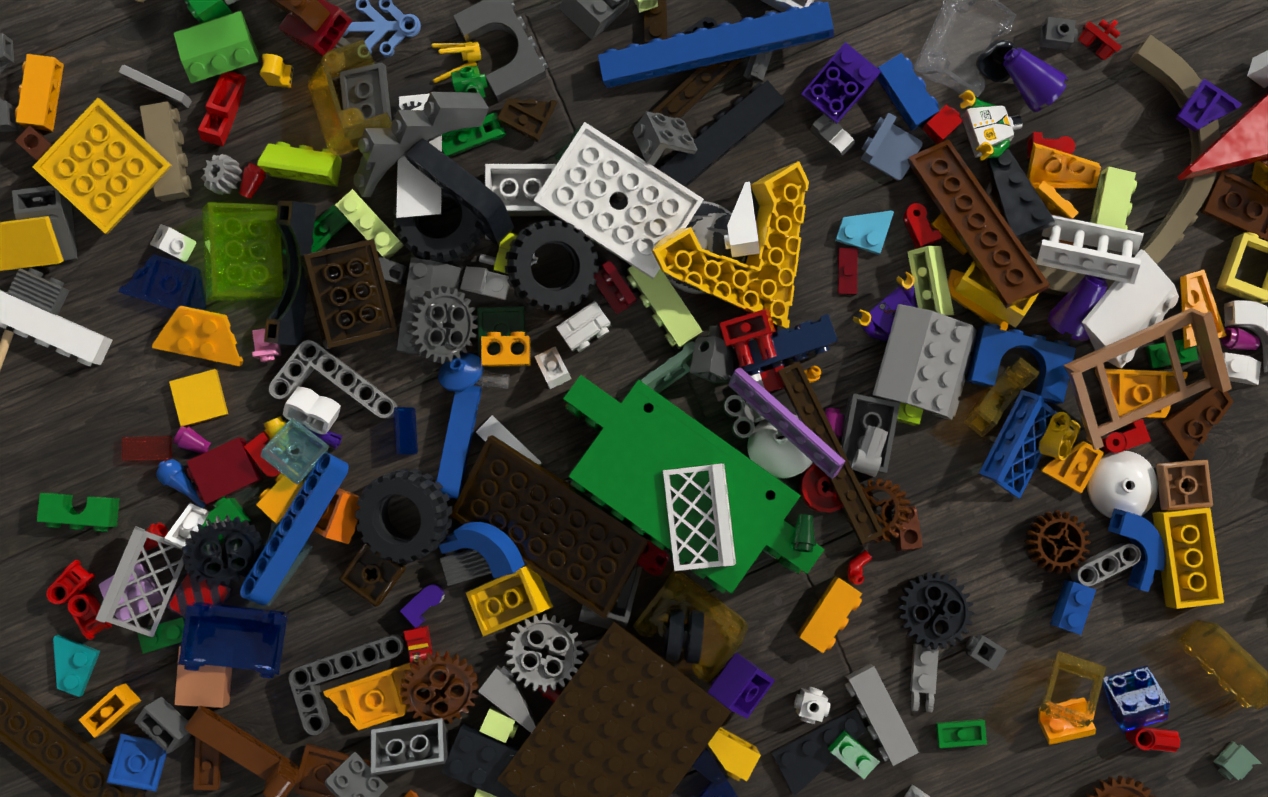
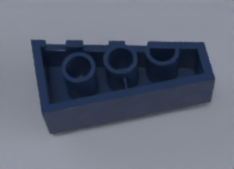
[734,314,838,376]

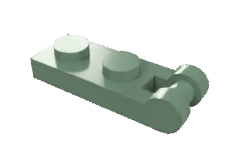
[641,341,695,393]

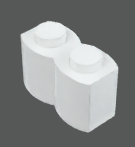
[283,386,341,434]

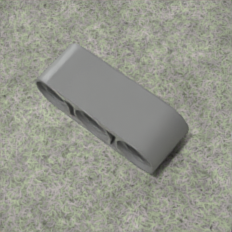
[1070,543,1141,586]

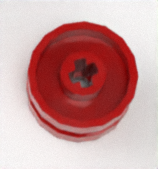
[797,463,842,513]

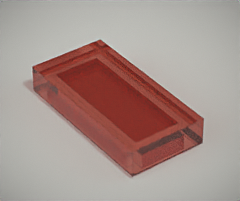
[122,436,172,461]

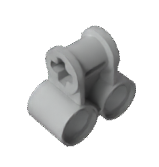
[723,395,765,439]

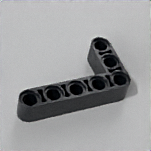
[405,138,514,245]

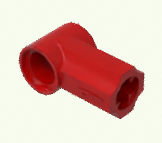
[1126,724,1181,752]

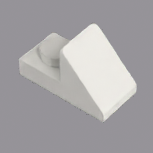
[460,266,510,300]
[534,347,571,389]
[164,503,209,548]

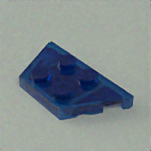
[118,254,207,311]

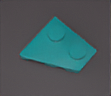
[53,635,100,697]

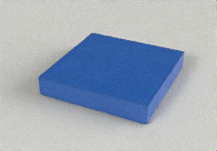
[107,734,167,792]

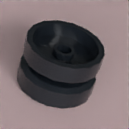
[664,608,704,664]

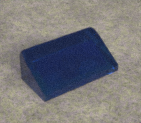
[394,407,418,455]

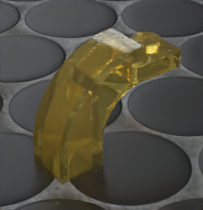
[964,357,1039,437]

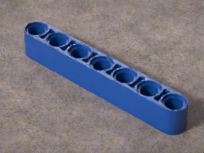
[240,453,349,605]

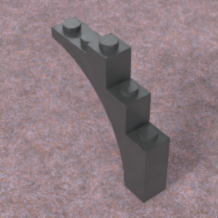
[354,92,489,197]

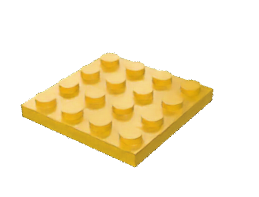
[33,98,172,234]

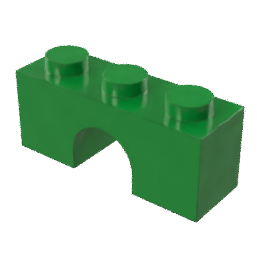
[37,493,120,531]

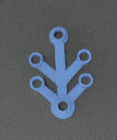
[342,0,421,58]

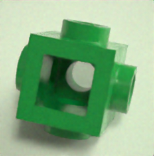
[451,66,488,98]

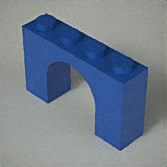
[966,323,1076,404]

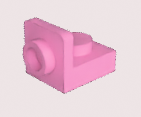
[252,329,281,362]

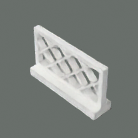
[663,464,736,571]

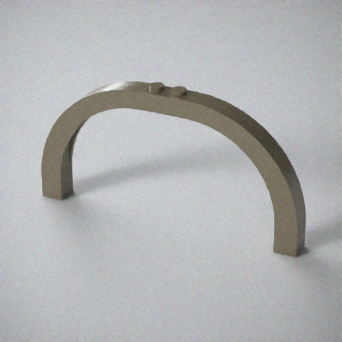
[1030,35,1220,296]

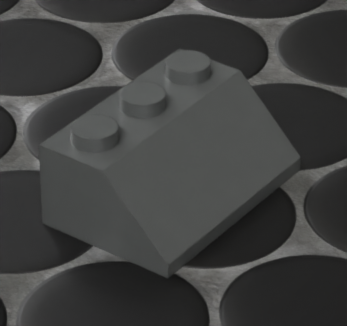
[371,718,449,776]

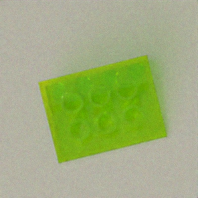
[202,202,283,301]

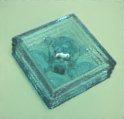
[261,418,329,484]

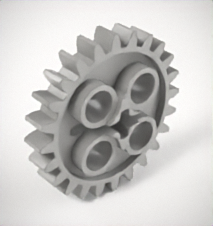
[505,614,583,693]

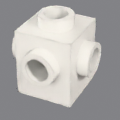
[794,687,830,724]

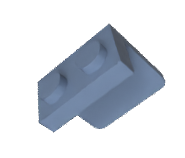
[861,113,922,181]

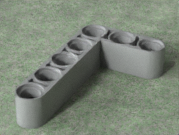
[269,340,398,419]

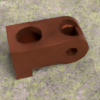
[15,125,52,160]
[894,506,923,552]

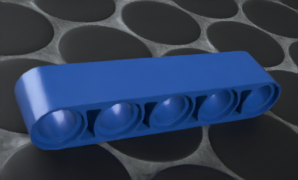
[436,385,482,499]

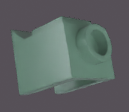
[1213,741,1262,781]

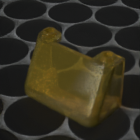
[632,570,748,683]

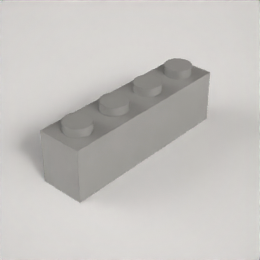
[845,664,919,766]

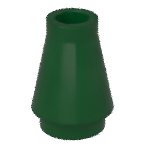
[791,514,816,552]

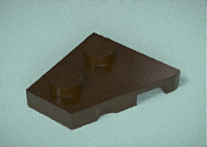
[496,98,558,142]

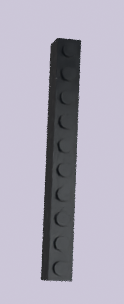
[603,80,785,252]

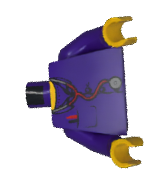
[853,272,918,341]

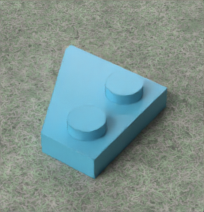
[835,211,894,255]

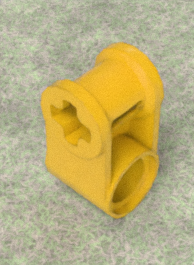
[1039,412,1080,460]

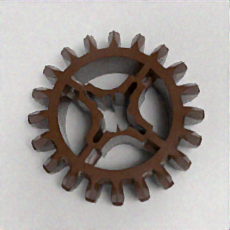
[860,478,912,543]
[1024,510,1091,574]

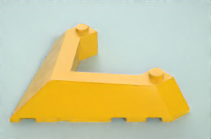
[651,161,809,329]

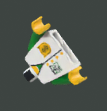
[959,90,1023,161]

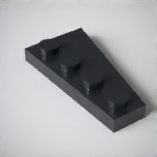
[987,149,1055,239]

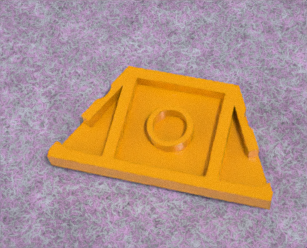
[152,306,243,366]
[1095,369,1188,418]
[323,662,411,730]

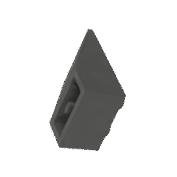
[559,0,634,39]
[12,185,78,261]

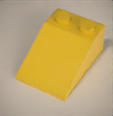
[466,566,553,637]
[708,727,761,781]

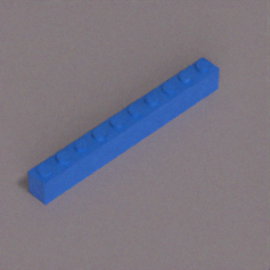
[598,1,834,88]

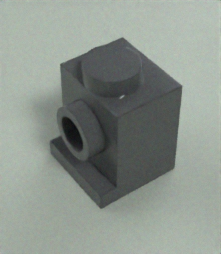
[965,634,1007,671]

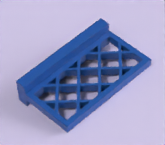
[979,390,1058,499]

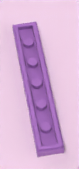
[728,367,845,479]

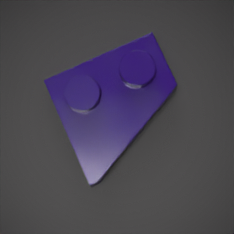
[1175,79,1242,132]

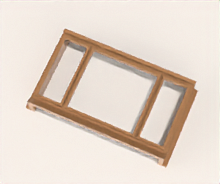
[1063,308,1232,450]

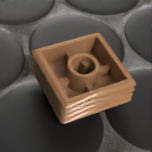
[1156,460,1213,511]

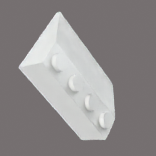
[1082,249,1179,369]

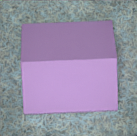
[99,561,164,621]

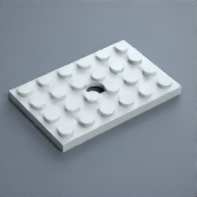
[533,122,704,279]

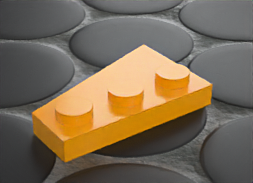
[1027,143,1101,188]
[1180,270,1226,349]

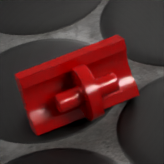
[1078,19,1122,61]

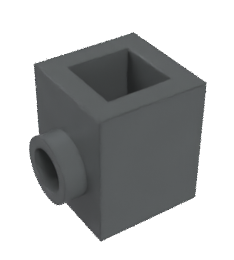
[1039,17,1078,50]

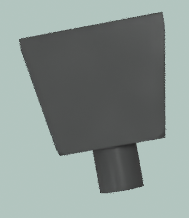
[690,326,734,383]

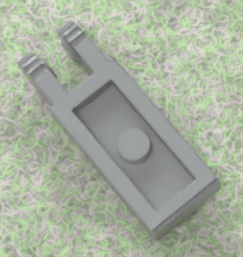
[910,643,939,712]

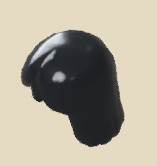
[976,39,1017,82]

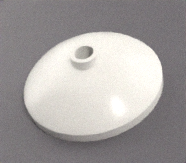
[747,415,813,478]
[1087,451,1158,518]

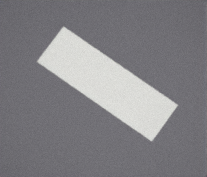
[396,94,442,218]

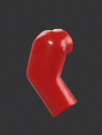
[848,550,872,585]

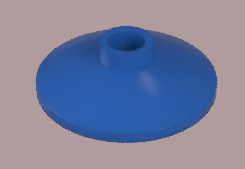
[438,353,484,391]

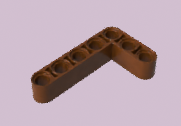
[185,706,299,797]

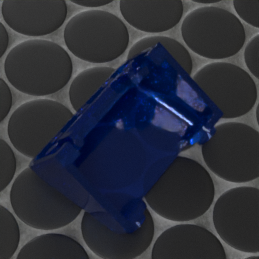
[178,602,290,678]

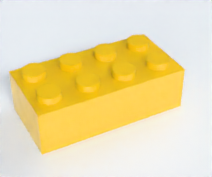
[1152,507,1224,609]

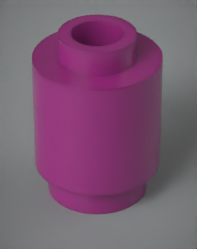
[825,408,844,441]

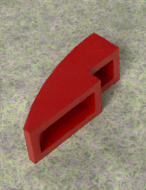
[198,71,246,147]

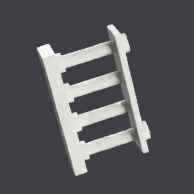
[1036,215,1144,284]

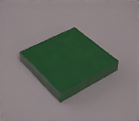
[477,306,525,355]

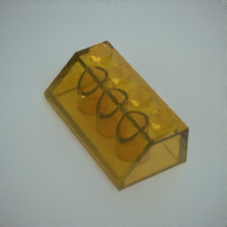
[1179,620,1268,710]

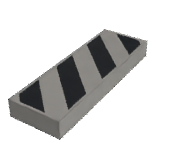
[119,65,192,108]

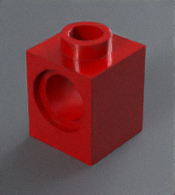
[922,104,963,144]

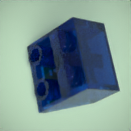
[1102,666,1170,732]

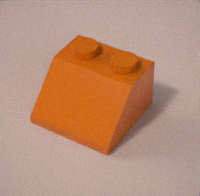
[313,488,360,544]

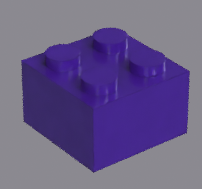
[708,652,775,719]

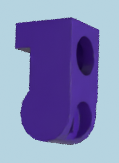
[400,584,445,628]

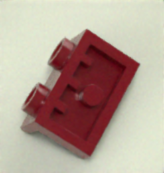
[594,260,636,315]

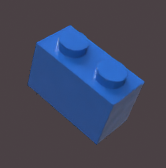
[1050,580,1096,635]

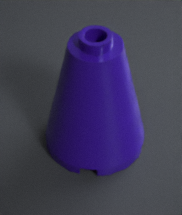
[1003,48,1068,112]
[1048,275,1108,341]

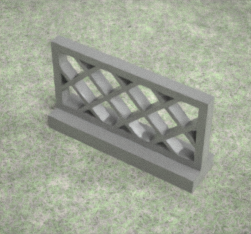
[95,526,184,637]

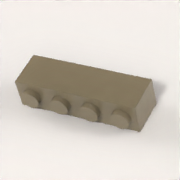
[140,101,192,202]

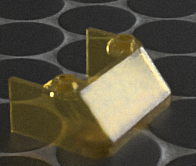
[308,39,392,155]

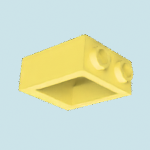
[1216,232,1268,304]

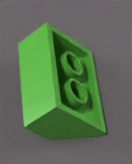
[174,11,259,83]

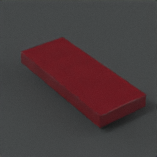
[838,248,858,295]

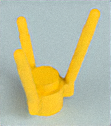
[431,42,482,83]

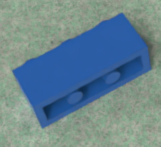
[877,53,940,131]

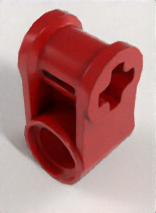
[47,560,96,604]
[68,593,112,640]

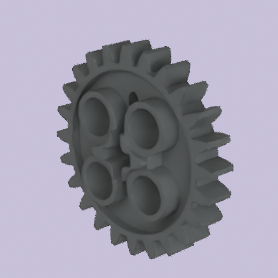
[406,286,478,364]

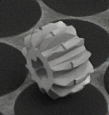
[201,154,243,195]

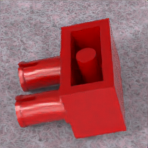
[720,309,777,367]

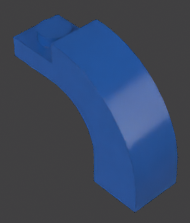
[1108,508,1165,592]
[439,522,525,578]

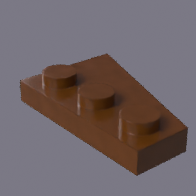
[1161,387,1234,461]

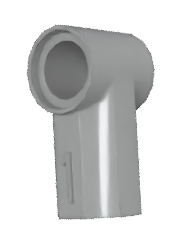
[851,426,888,477]

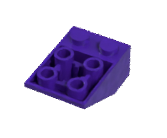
[801,42,881,124]

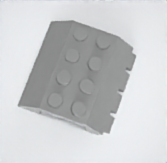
[873,304,977,420]

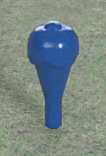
[156,459,207,508]

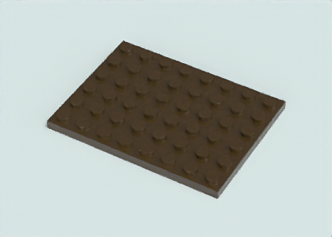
[497,622,731,797]

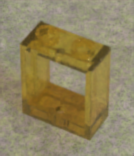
[1040,651,1106,727]

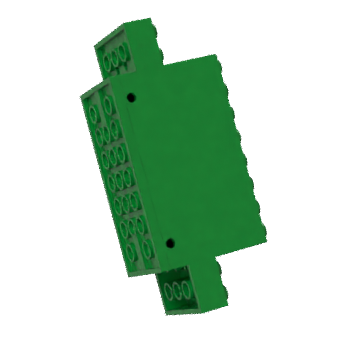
[563,375,825,594]

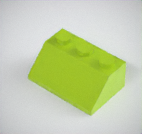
[257,142,342,187]

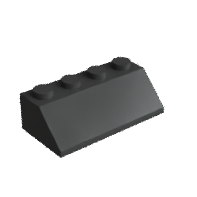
[397,257,461,356]

